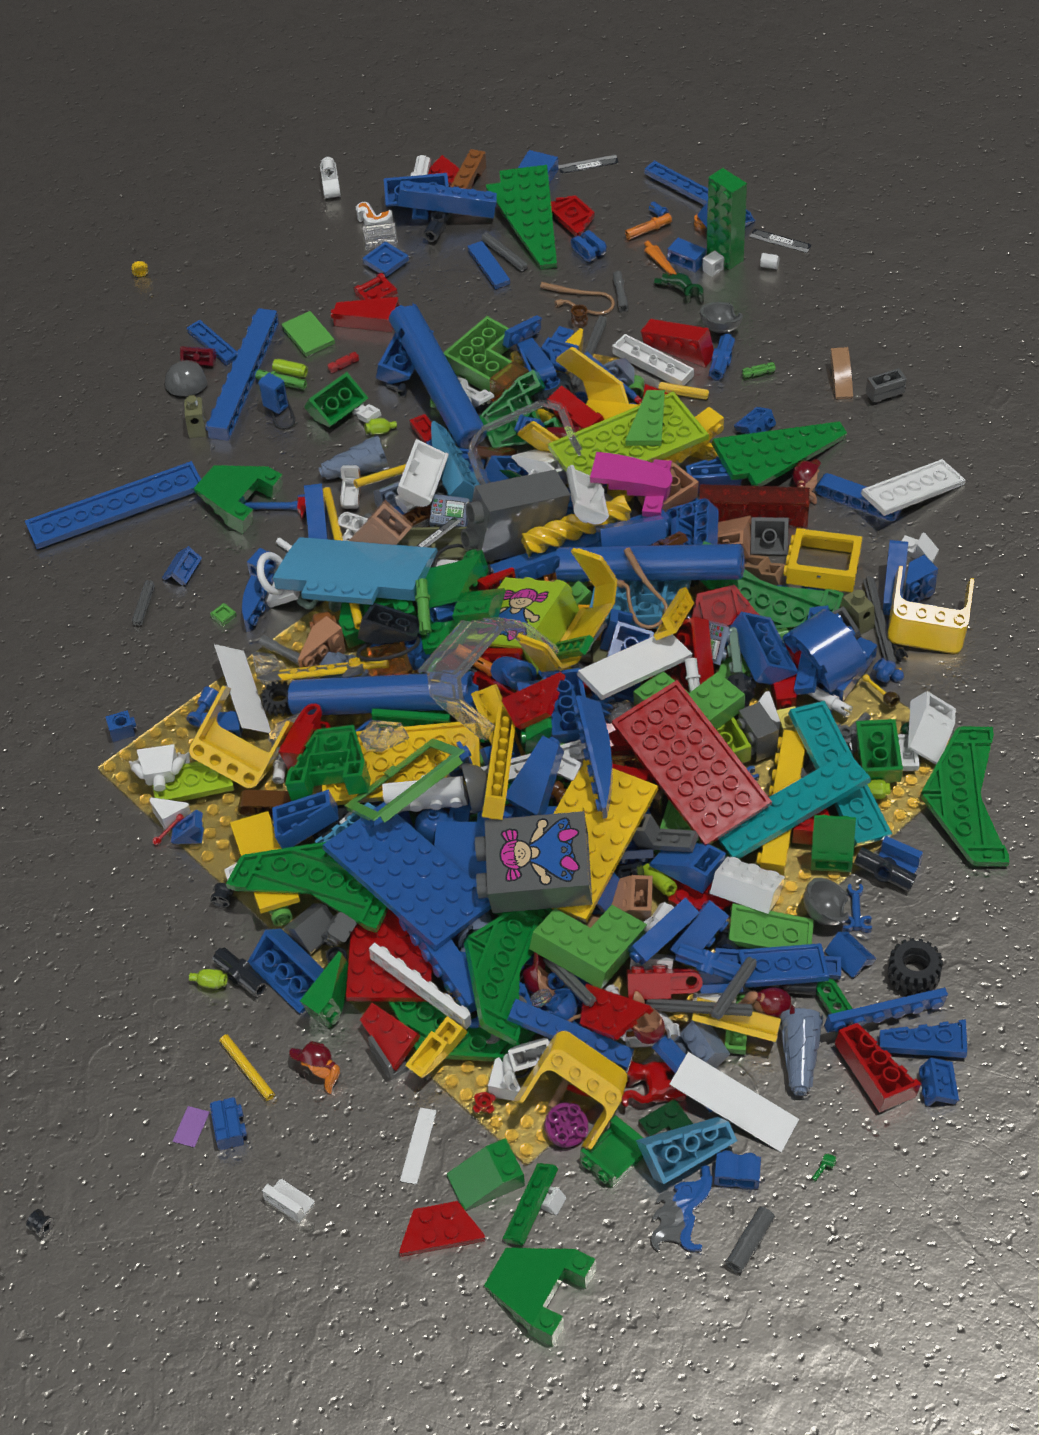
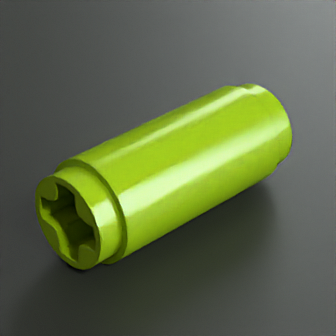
[272,359,308,378]
[643,863,677,896]

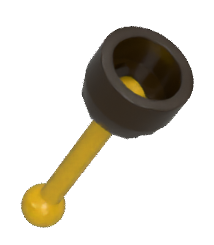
[862,674,900,708]

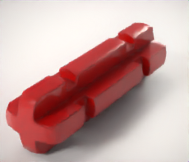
[327,352,359,373]

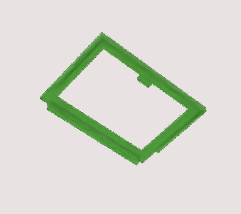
[344,738,465,823]

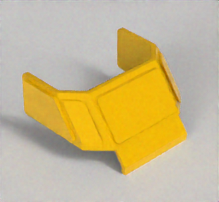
[517,347,641,453]
[516,548,617,672]

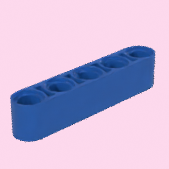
[516,338,557,382]
[815,473,902,521]

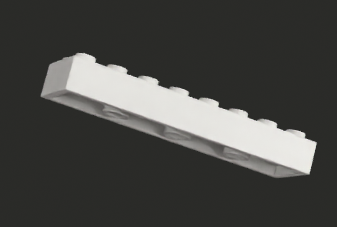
[612,334,694,386]

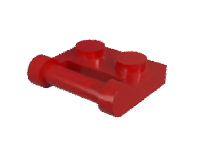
[353,273,398,300]

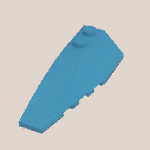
[431,421,482,502]

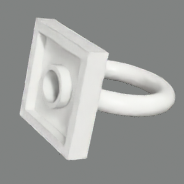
[257,552,300,608]

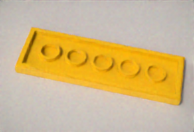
[230,811,300,914]

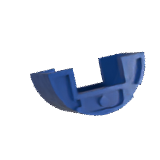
[783,609,868,692]

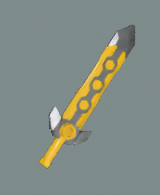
[257,657,389,682]

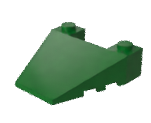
[479,370,563,448]
[194,465,283,534]
[426,549,489,608]
[339,598,417,648]
[285,725,371,801]
[484,1248,596,1347]

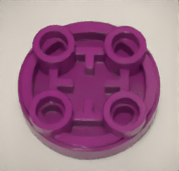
[544,1103,588,1148]

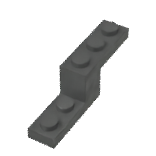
[632,814,699,852]

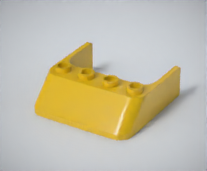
[887,566,974,654]
[189,686,294,788]
[514,1031,627,1150]

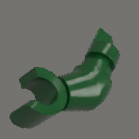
[654,273,704,304]

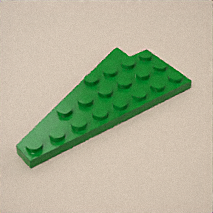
[486,165,557,269]
[711,421,847,490]

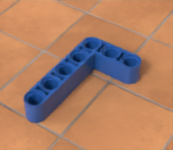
[665,498,719,545]

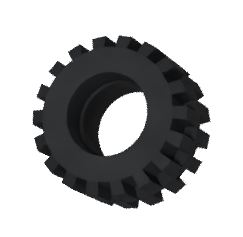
[888,938,943,995]

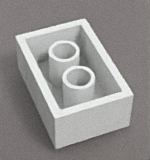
[710,857,785,914]

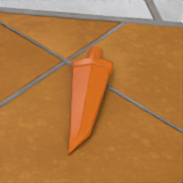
[644,241,676,275]

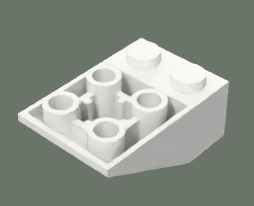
[511,450,568,484]
[908,691,956,764]

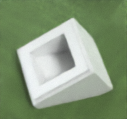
[541,1187,566,1215]

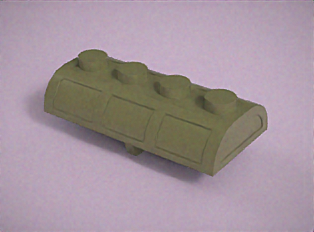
[398,527,467,561]

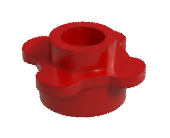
[473,1092,496,1114]

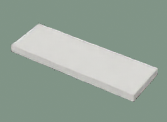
[861,459,966,516]
[577,634,692,700]

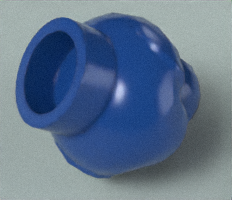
[872,658,904,683]

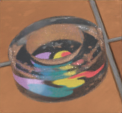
[530,989,552,1008]

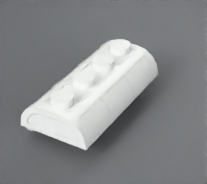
[397,439,449,507]
[566,465,609,524]
[382,775,469,813]

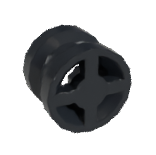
[210,883,234,908]
[26,1209,54,1237]

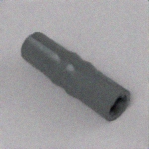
[726,1206,775,1273]

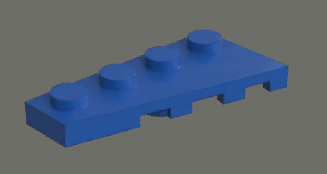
[879,1019,967,1058]

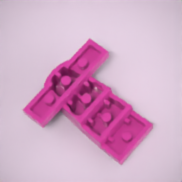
[590,452,672,517]

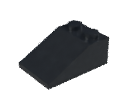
[358,603,419,645]

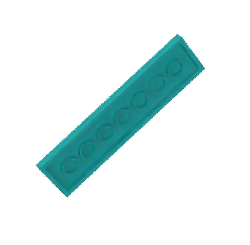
[788,701,892,847]
[717,752,871,859]

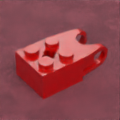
[279,704,331,770]
[627,965,703,999]

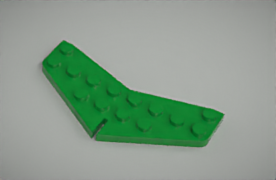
[700,541,844,630]
[921,726,1010,866]
[226,842,388,933]
[464,908,553,1045]
[388,1002,538,1062]

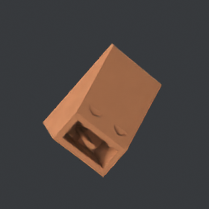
[349,500,413,545]
[718,515,751,559]
[298,616,346,679]
[591,875,653,922]

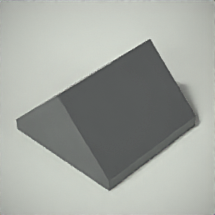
[751,517,789,555]
[283,903,333,955]

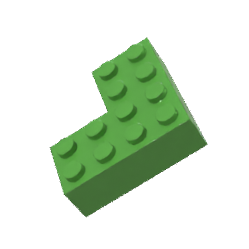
[443,316,517,398]
[633,671,745,730]
[529,905,647,989]

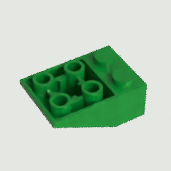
[811,815,856,872]

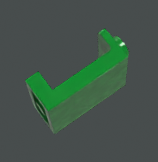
[580,1115,643,1187]

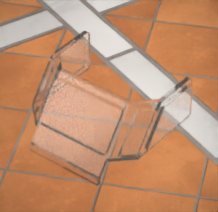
[467,399,583,485]
[418,617,559,740]

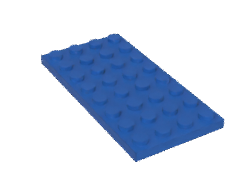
[323,802,491,951]

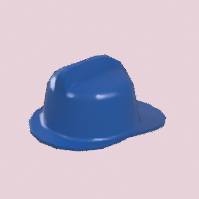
[491,656,537,690]

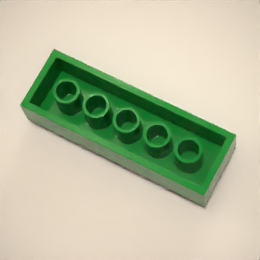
[706,168,747,270]

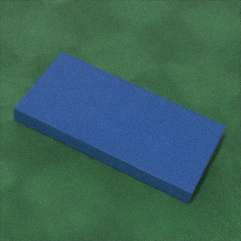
[738,943,830,988]

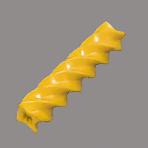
[521,495,632,557]

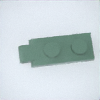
[727,627,743,674]

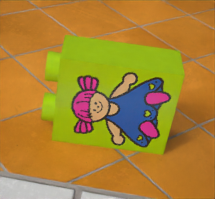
[465,577,579,674]

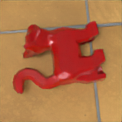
[621,1061,686,1107]

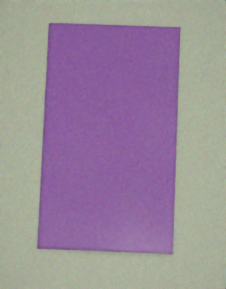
[172,1106,209,1147]

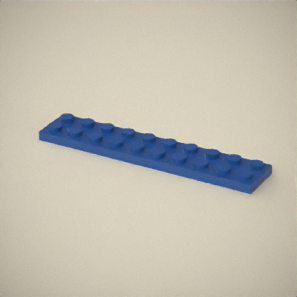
[25,461,201,549]

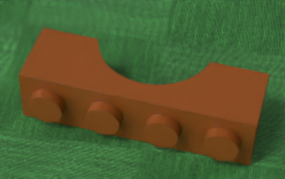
[450,149,486,189]

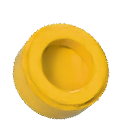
[131,261,148,277]

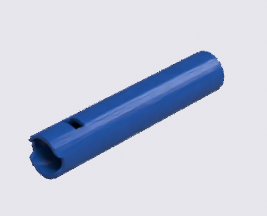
[389,303,487,449]
[555,544,745,582]
[287,671,479,716]

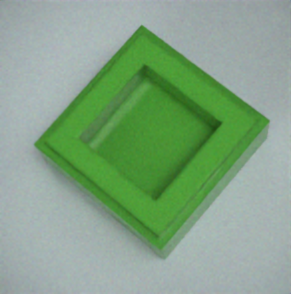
[210,603,237,627]

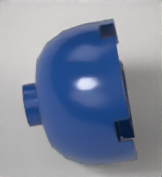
[414,808,449,845]
[536,988,577,1020]

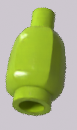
[365,418,397,436]
[867,780,891,799]
[189,969,228,989]

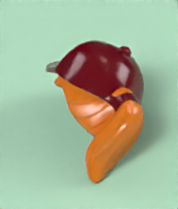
[289,1041,340,1094]

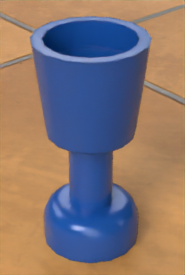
[186,686,218,727]

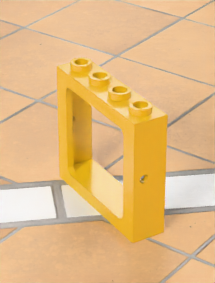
[783,528,862,592]

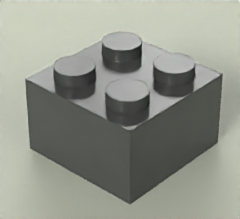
[737,702,779,762]

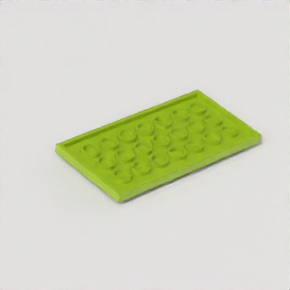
[548,391,709,484]

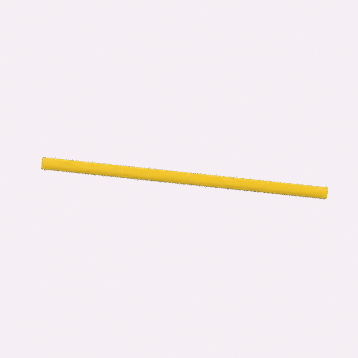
[323,487,362,630]

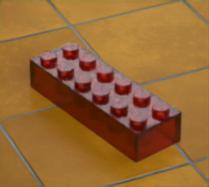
[699,484,810,528]

